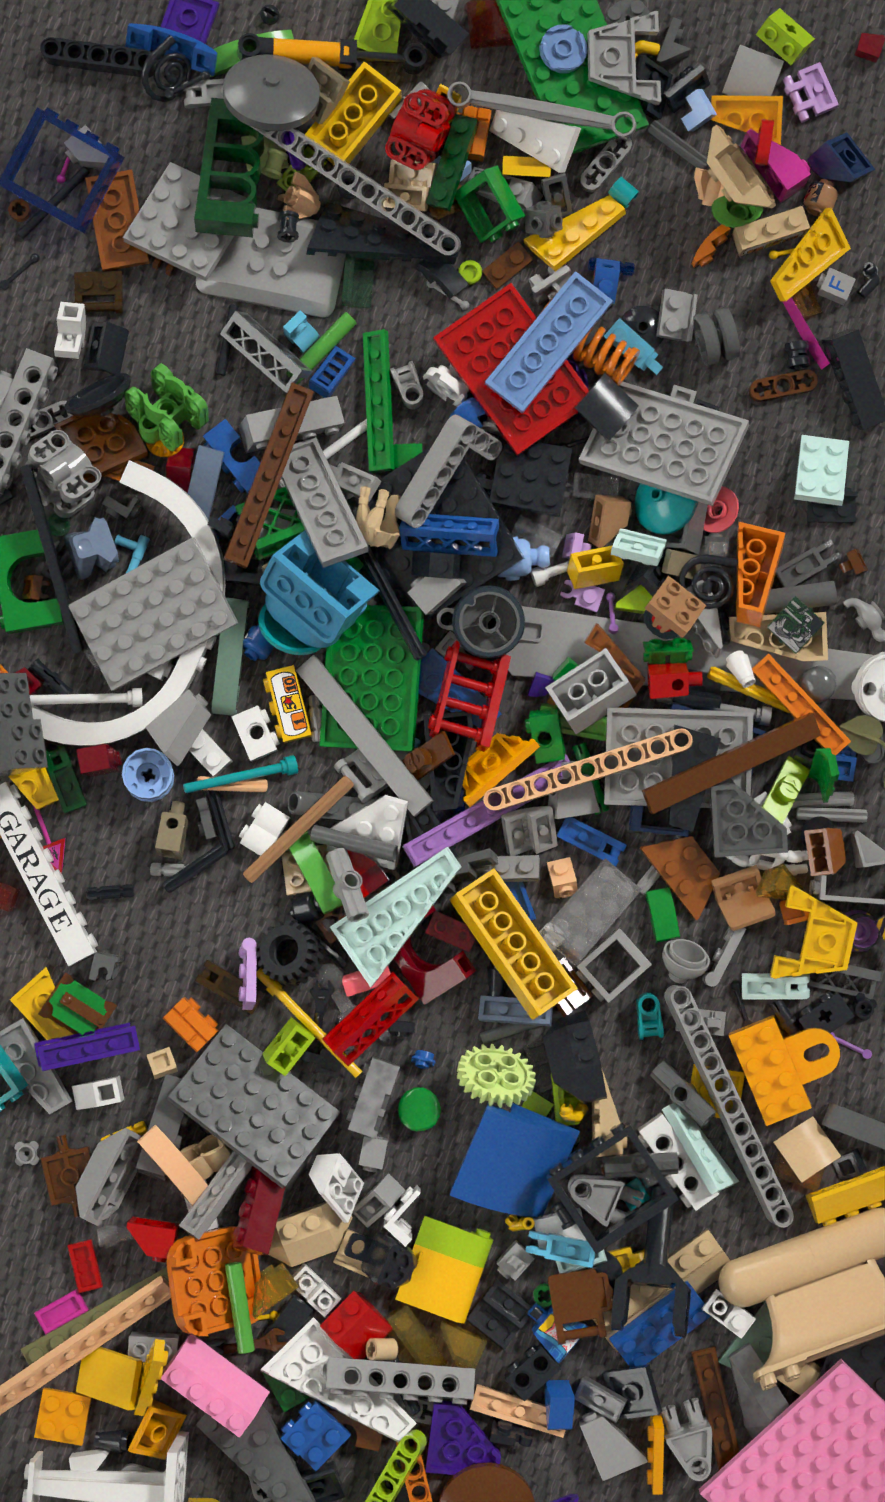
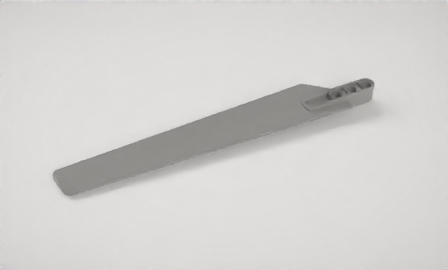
[436,606,874,701]

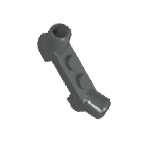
[288,791,377,820]

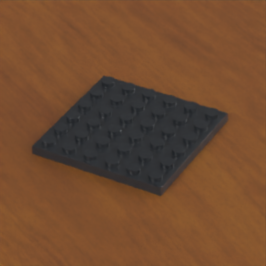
[347,446,525,622]

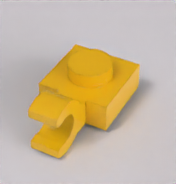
[607,1246,645,1273]

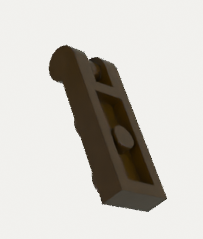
[195,959,265,1014]

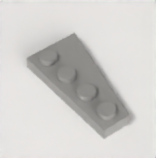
[0,1017,72,1114]

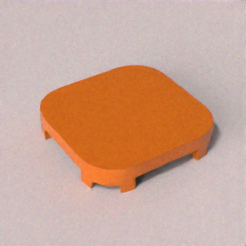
[167,1226,268,1336]

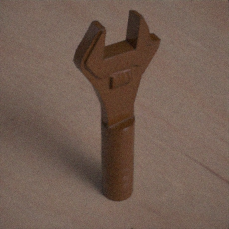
[223,1328,287,1354]

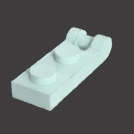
[742,973,810,999]

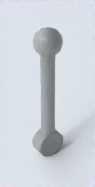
[427,280,469,310]

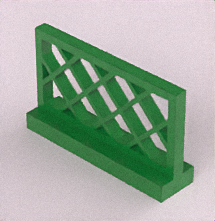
[235,487,305,560]

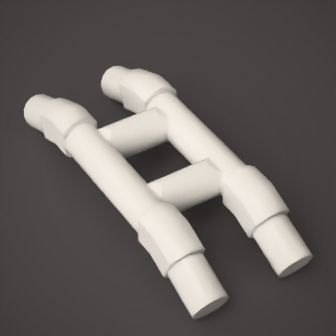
[727,850,808,876]

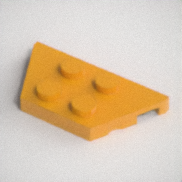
[462,733,540,807]

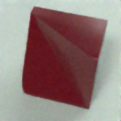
[854,33,885,63]

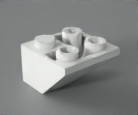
[309,1154,364,1223]

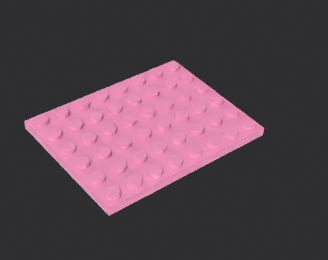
[699,1359,885,1502]

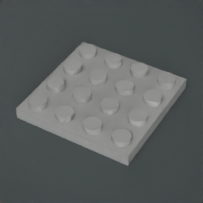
[123,162,247,281]

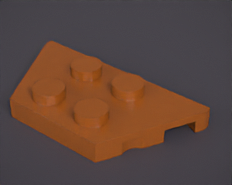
[639,835,720,921]

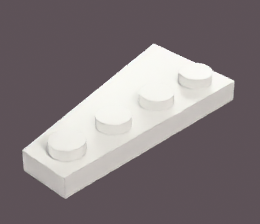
[489,110,581,173]

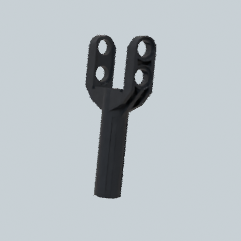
[611,1186,691,1337]

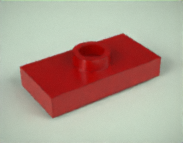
[67,1239,103,1293]

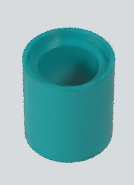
[608,176,639,208]

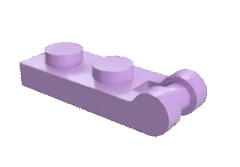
[238,938,257,1010]

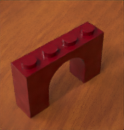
[393,906,476,1005]

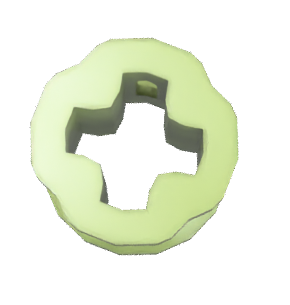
[261,148,288,179]

